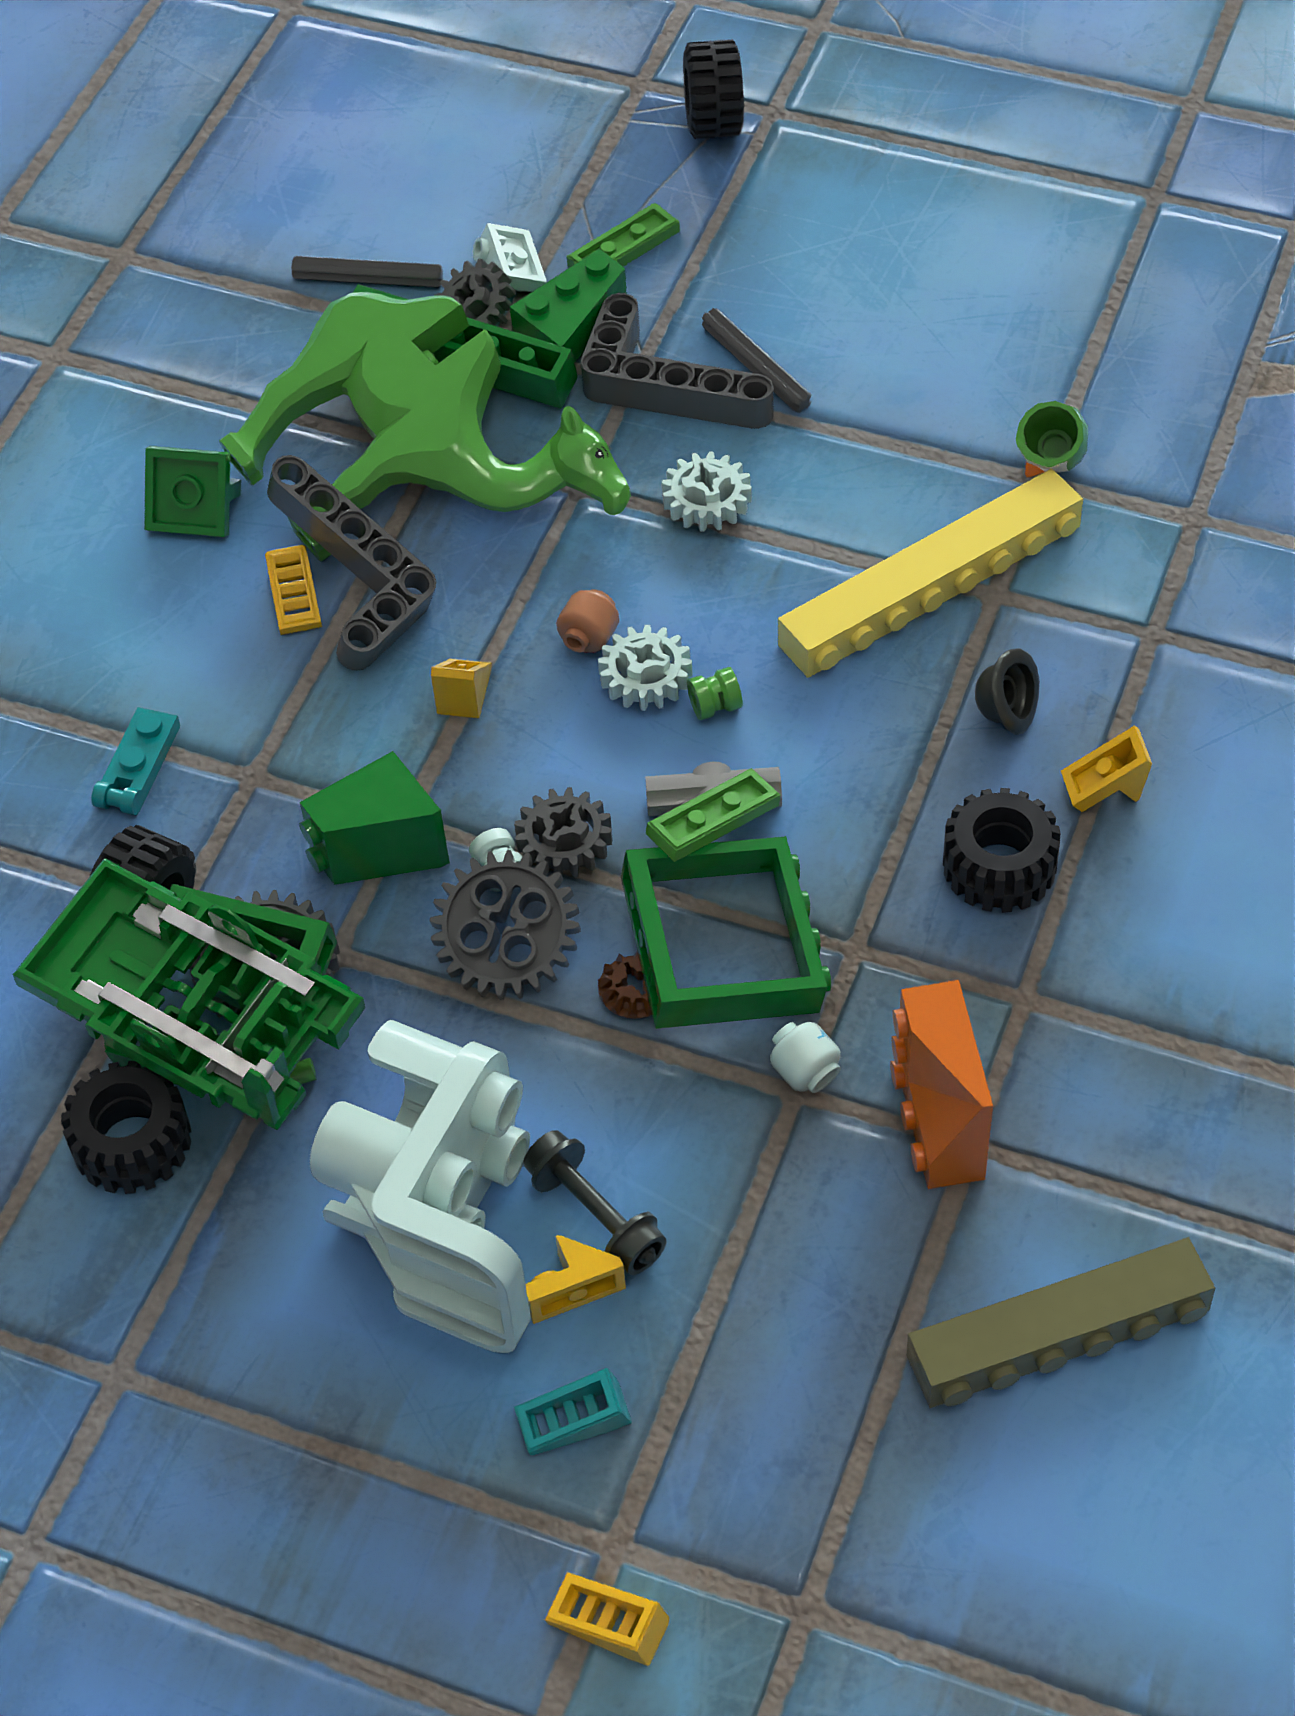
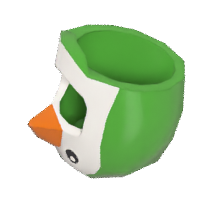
[1016,401,1089,477]

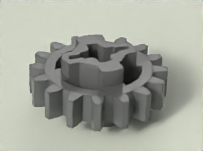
[434,259,516,326]
[514,787,613,878]

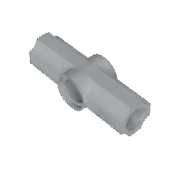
[645,762,782,816]

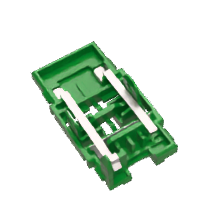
[12,858,365,1131]

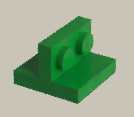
[144,446,241,537]

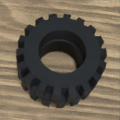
[683,39,744,139]
[943,788,1061,913]
[90,825,196,890]
[61,1061,192,1194]

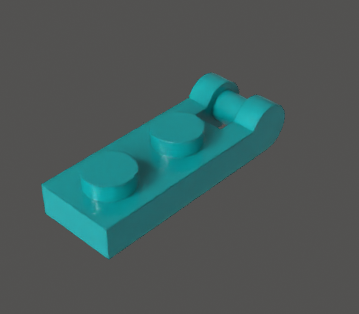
[91,707,180,815]

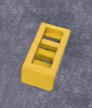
[265,545,322,635]
[545,1572,669,1666]

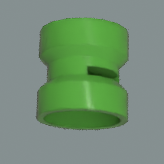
[687,666,743,720]

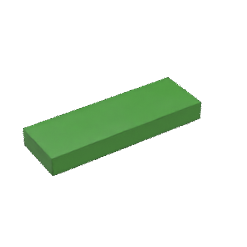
[566,202,680,268]
[645,768,781,862]

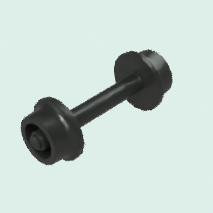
[523,1130,667,1275]

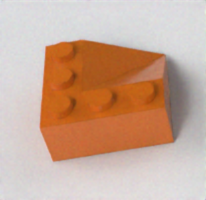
[890,980,993,1189]

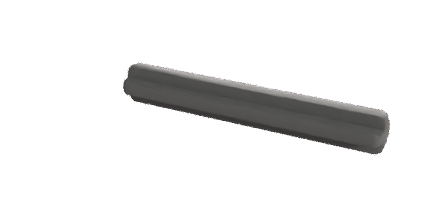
[291,256,443,288]
[702,308,811,412]

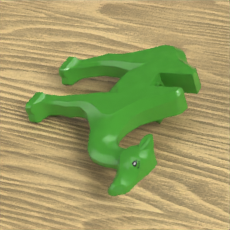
[219,292,631,562]

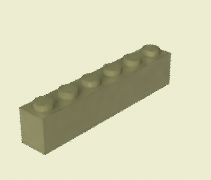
[906,1237,1215,1408]

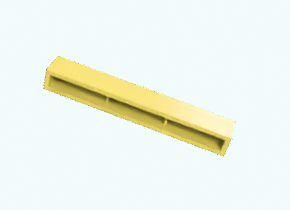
[778,469,1083,678]

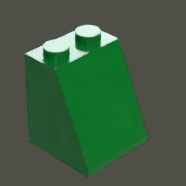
[299,751,450,885]

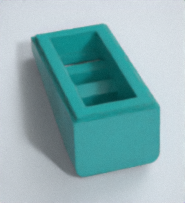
[514,1368,632,1456]

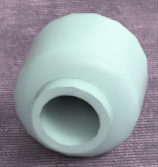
[770,1022,841,1093]

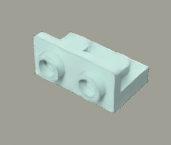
[473,223,547,292]

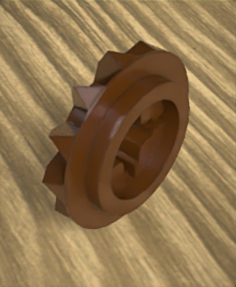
[598,950,652,1019]

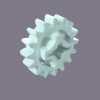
[662,452,752,532]
[598,625,693,711]

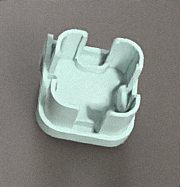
[310,1020,531,1353]

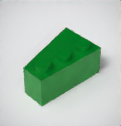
[510,249,627,363]

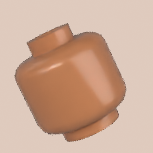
[556,589,620,653]

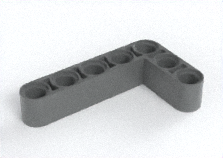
[581,293,774,429]
[267,455,436,671]

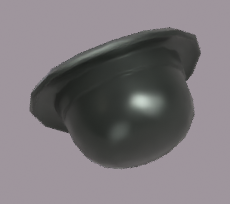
[975,648,1040,735]

